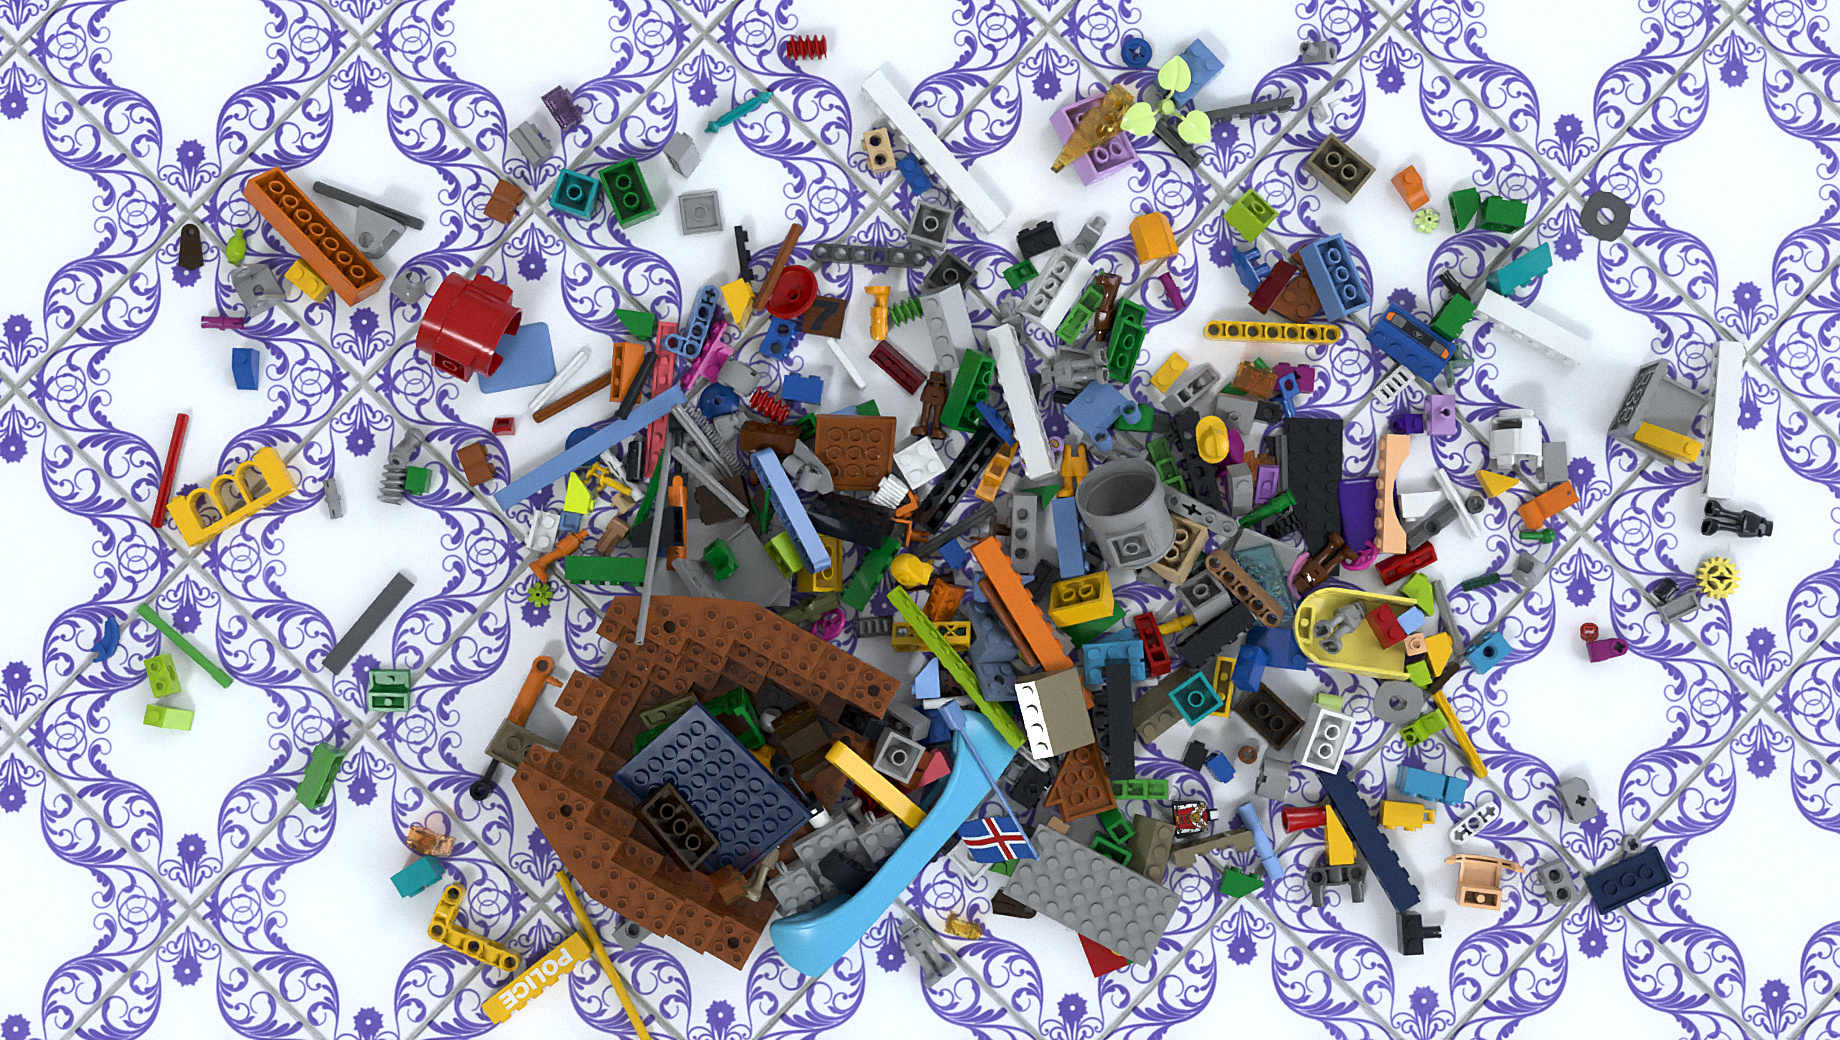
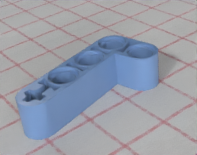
[660,285,719,358]

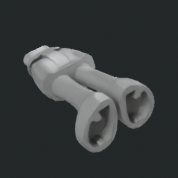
[1041,348,1109,386]
[683,411,748,463]
[1080,434,1150,462]
[1313,600,1368,654]
[897,918,957,989]

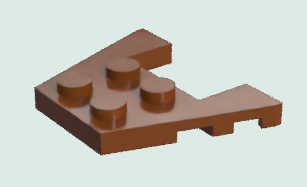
[1248,244,1322,324]

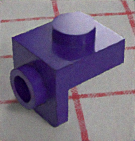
[1391,414,1424,435]

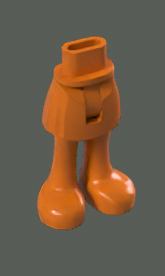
[528,529,589,584]

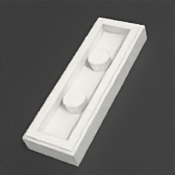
[826,337,867,391]

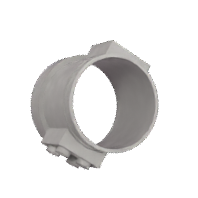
[1075,458,1176,570]

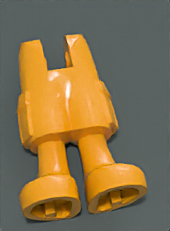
[865,286,891,341]
[1057,444,1089,499]

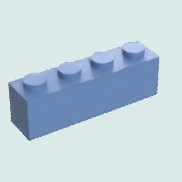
[1051,497,1090,580]

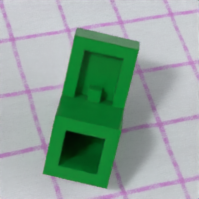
[703,537,739,582]

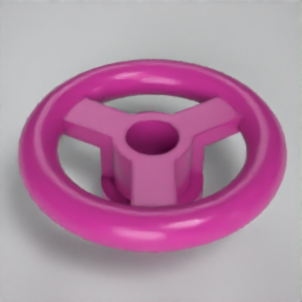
[1340,541,1378,571]
[811,608,845,642]

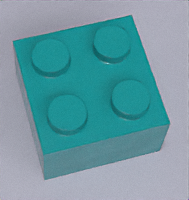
[549,168,603,221]
[1165,670,1224,727]
[390,852,446,898]

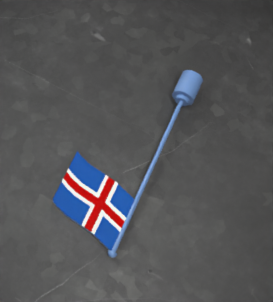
[938,699,1041,863]

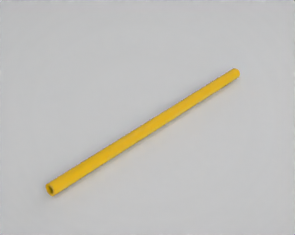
[555,869,652,1040]

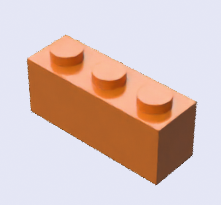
[609,342,644,404]

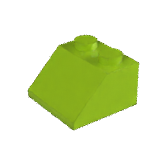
[1223,187,1279,243]

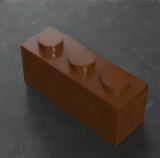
[740,420,802,457]

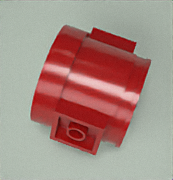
[416,272,523,383]

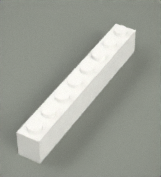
[986,323,1058,481]
[1700,340,1746,500]

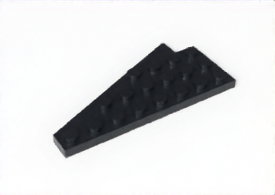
[1264,417,1343,576]

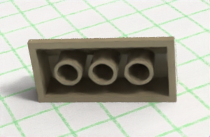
[1132,665,1192,745]
[1126,813,1176,885]

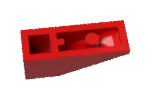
[1133,611,1171,678]

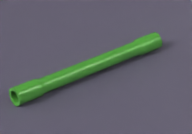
[136,603,234,689]

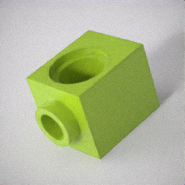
[1404,660,1433,690]

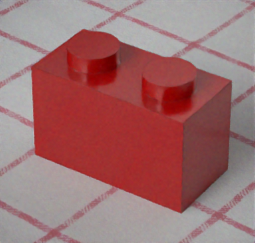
[1365,603,1407,650]

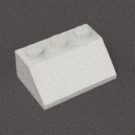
[1292,702,1357,774]

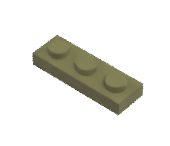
[639,691,699,730]

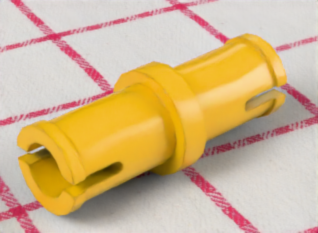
[1158,614,1196,637]

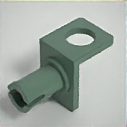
[1444,342,1475,388]

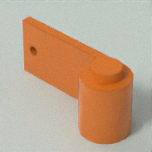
[1516,481,1580,531]

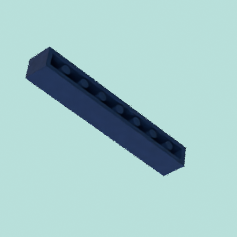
[1315,764,1421,914]

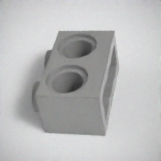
[1536,859,1580,907]

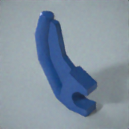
[91,616,120,663]

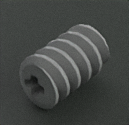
[377,463,408,506]

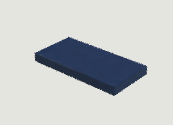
[1583,846,1674,915]

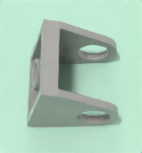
[354,205,406,259]
[231,264,287,318]

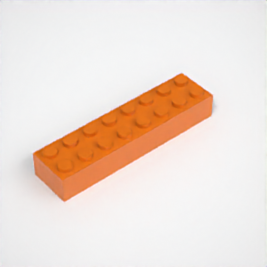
[242,166,385,307]

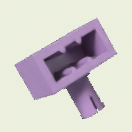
[1424,395,1456,436]

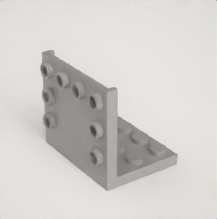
[1607,358,1707,467]
[671,523,791,608]

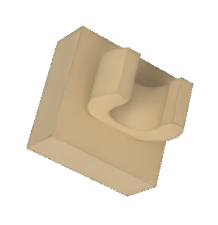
[610,492,638,516]

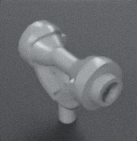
[387,428,425,467]

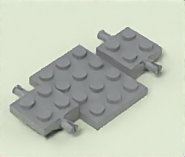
[767,811,907,913]

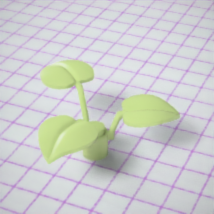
[1120,55,1211,144]

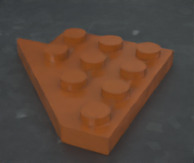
[1042,731,1117,823]

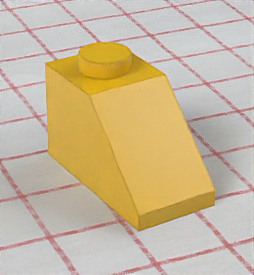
[1424,632,1453,677]

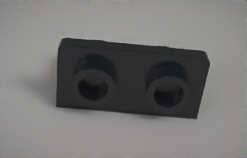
[1016,220,1061,261]

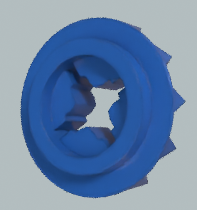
[1121,38,1152,69]

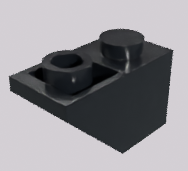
[838,704,887,741]

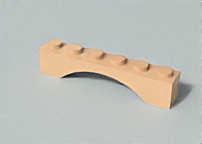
[1374,434,1410,555]

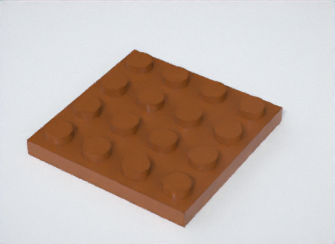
[813,414,897,491]

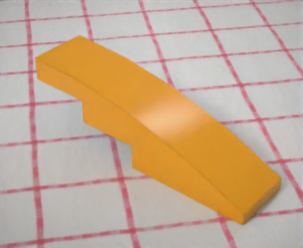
[974,422,1019,503]

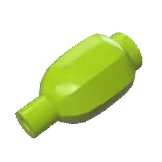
[225,228,246,265]

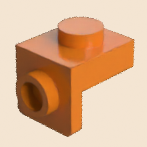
[895,490,920,520]

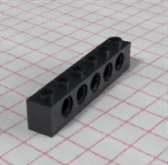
[1171,411,1225,531]
[911,425,1005,536]

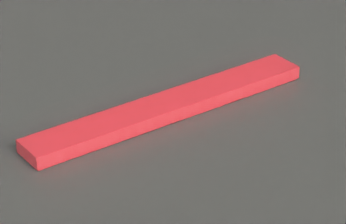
[644,321,678,478]

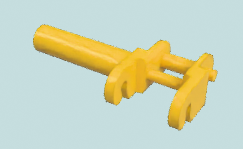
[583,462,633,496]

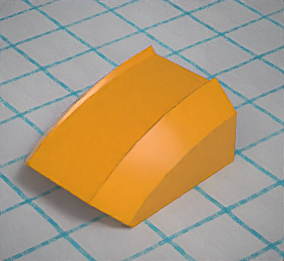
[1129,211,1179,265]

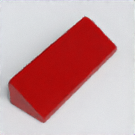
[1375,540,1438,586]

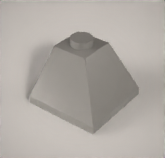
[872,726,926,784]

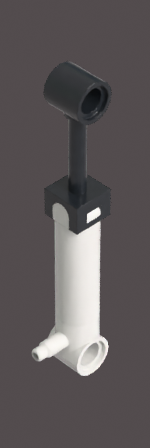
[770,753,833,830]

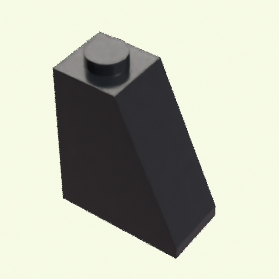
[631,506,684,548]

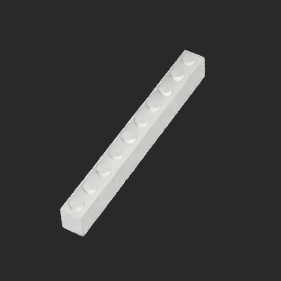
[861,70,1006,235]

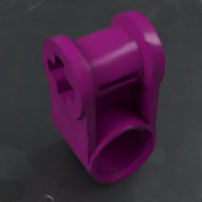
[1586,638,1628,663]

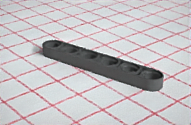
[812,243,927,269]

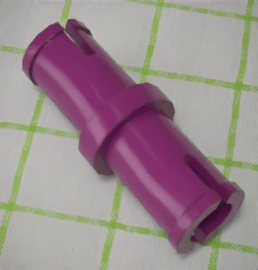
[1158,271,1187,312]
[201,315,244,331]

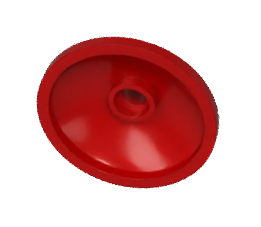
[765,265,818,319]

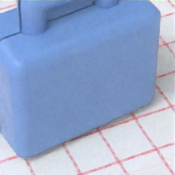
[477,322,557,394]

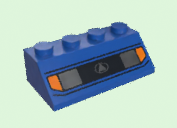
[1366,301,1457,384]

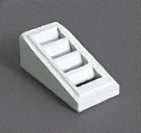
[1372,364,1416,406]

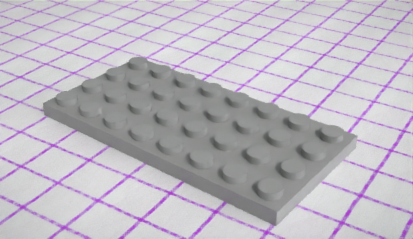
[1002,822,1182,967]

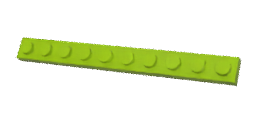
[886,585,1028,750]

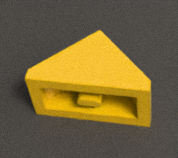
[1475,469,1519,498]

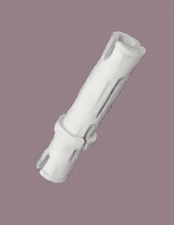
[600,448,645,502]

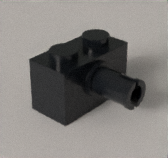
[1009,763,1052,810]
[1396,911,1442,956]

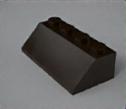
[631,782,720,872]

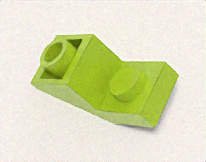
[1399,708,1449,748]

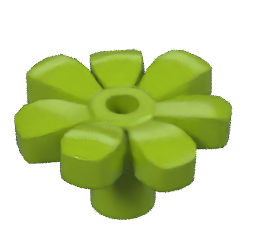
[528,582,553,608]

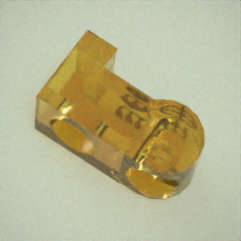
[944,910,982,940]

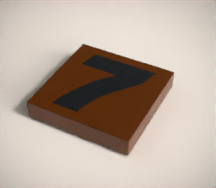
[802,295,847,339]

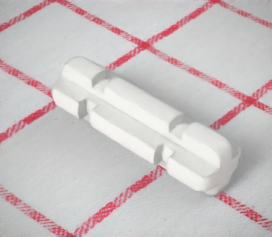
[1018,744,1050,772]

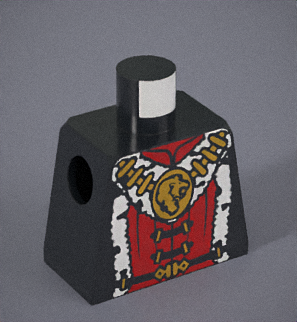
[1171,799,1219,839]

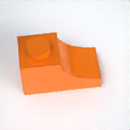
[1391,165,1430,212]

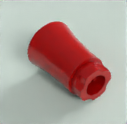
[1281,806,1327,834]

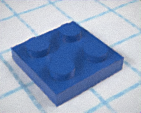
[975,400,1017,447]

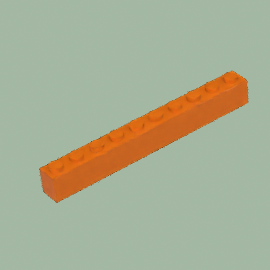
[969,535,1095,709]

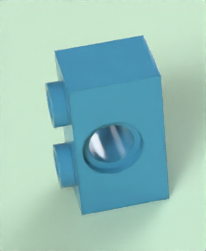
[1463,631,1513,675]

